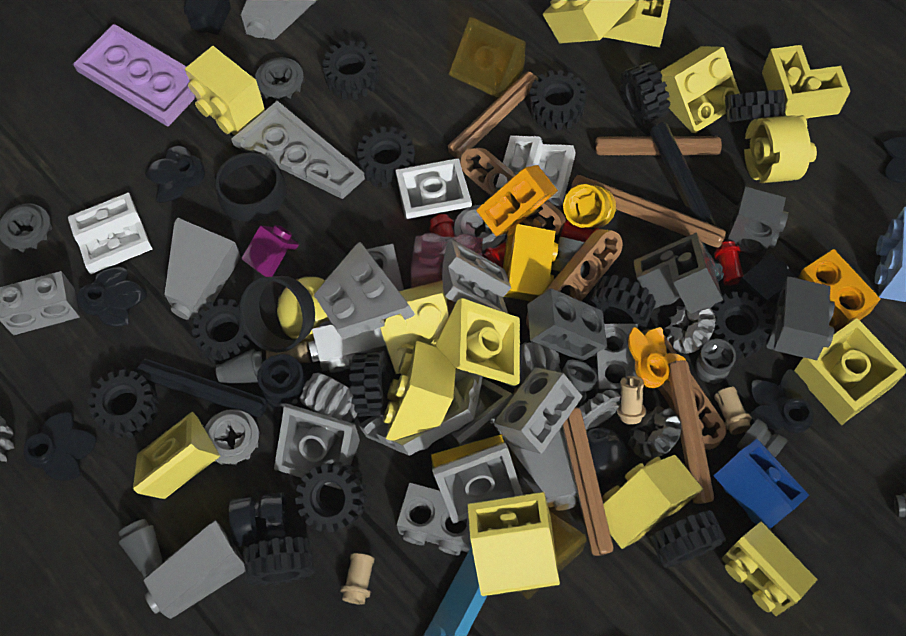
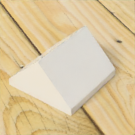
[396,158,472,219]

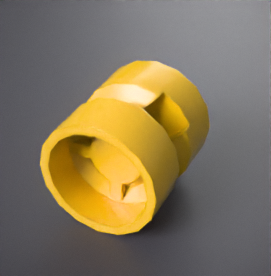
[563,184,616,228]

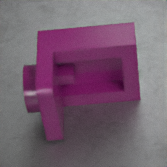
[241,224,299,277]

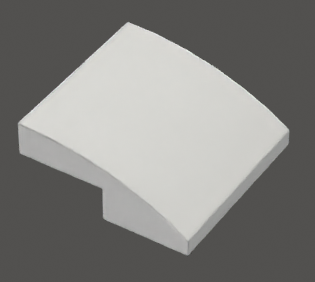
[496,136,576,205]
[68,192,152,275]

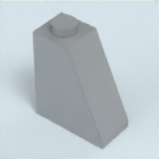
[241,0,317,40]
[164,218,241,320]
[493,421,580,510]
[144,521,245,619]

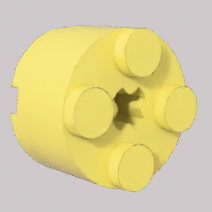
[744,115,817,183]

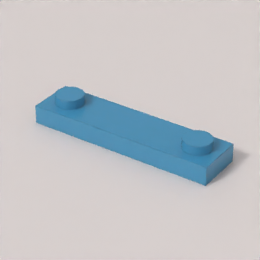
[424,546,487,636]

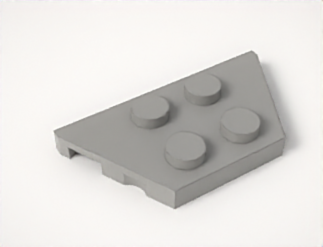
[314,242,415,339]
[359,369,483,456]

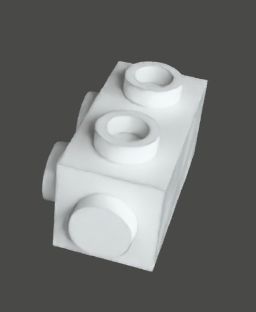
[308,320,389,373]

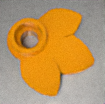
[628,327,686,388]

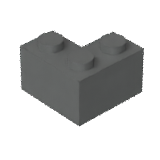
[634,233,723,314]
[766,276,835,360]

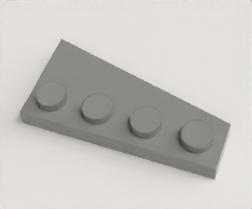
[231,101,365,199]

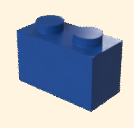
[714,439,809,530]

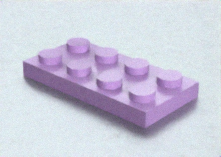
[74,24,196,127]

